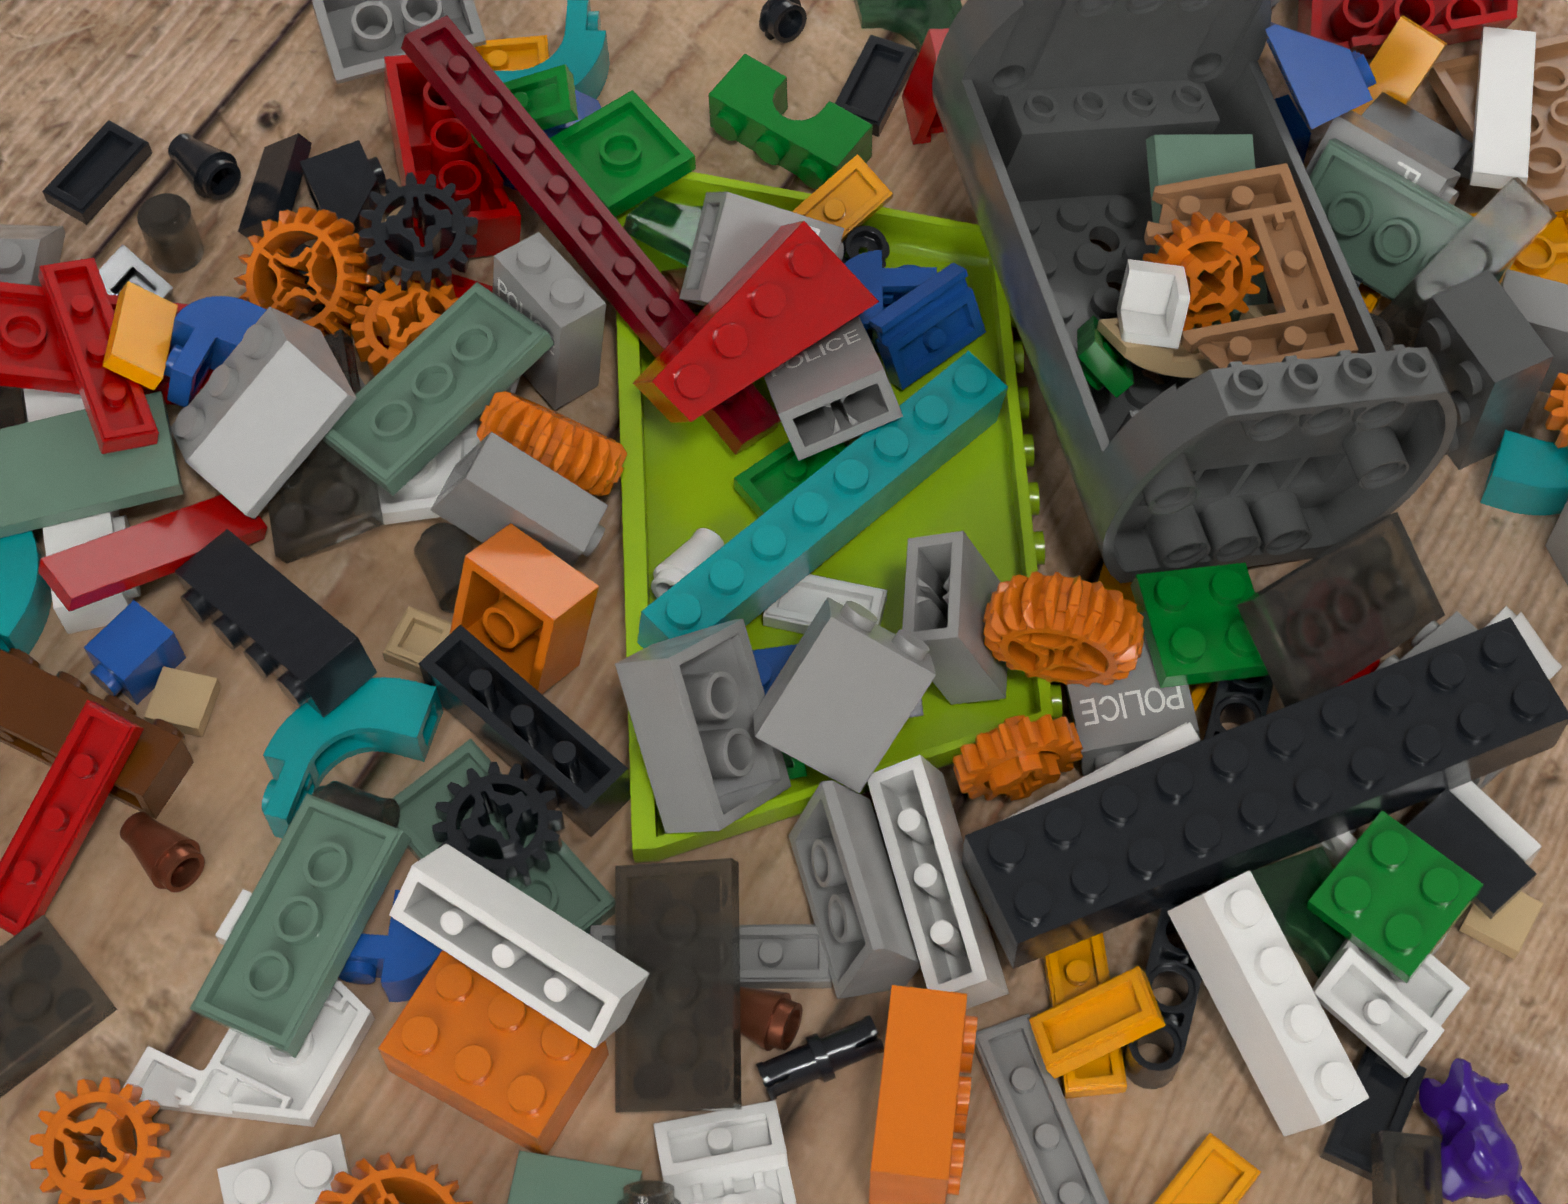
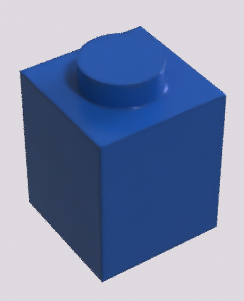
[84,600,186,705]

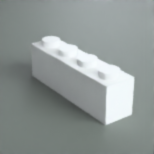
[867,755,1009,1009]
[389,843,650,1048]
[1167,870,1369,1137]

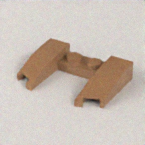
[1144,163,1358,369]

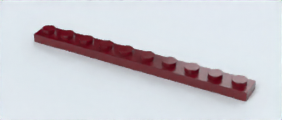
[401,15,781,455]

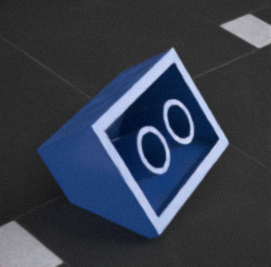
[1265,22,1376,129]

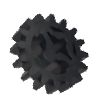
[359,172,478,292]
[432,762,565,886]

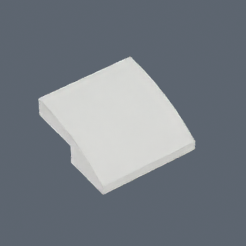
[1313,938,1470,1078]
[653,1100,797,1204]

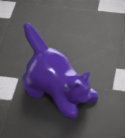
[1419,1058,1541,1204]

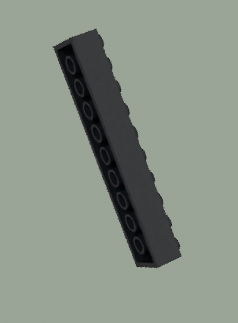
[962,617,1568,969]

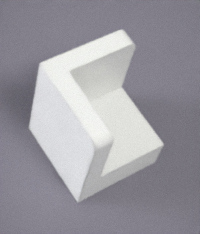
[1117,259,1190,349]

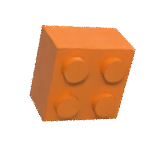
[449,523,599,694]

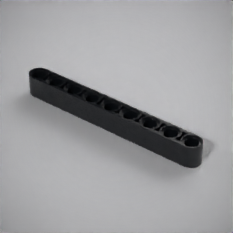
[1123,592,1286,1089]

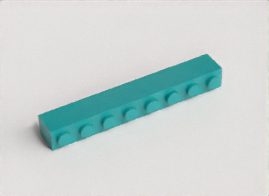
[637,351,1008,649]

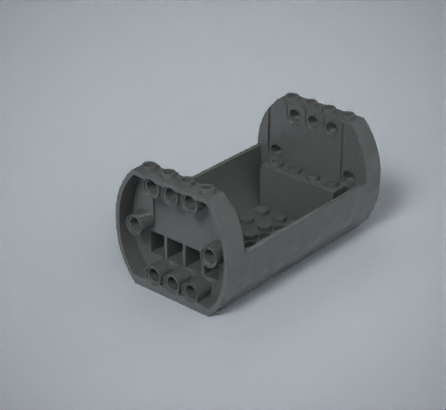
[932,0,1457,583]

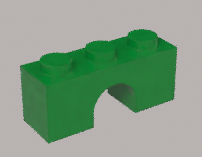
[708,54,873,189]

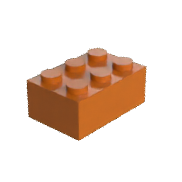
[378,950,609,1155]
[869,985,978,1204]

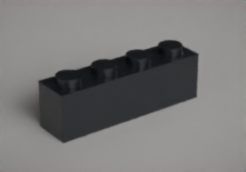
[174,529,377,718]
[418,625,631,836]

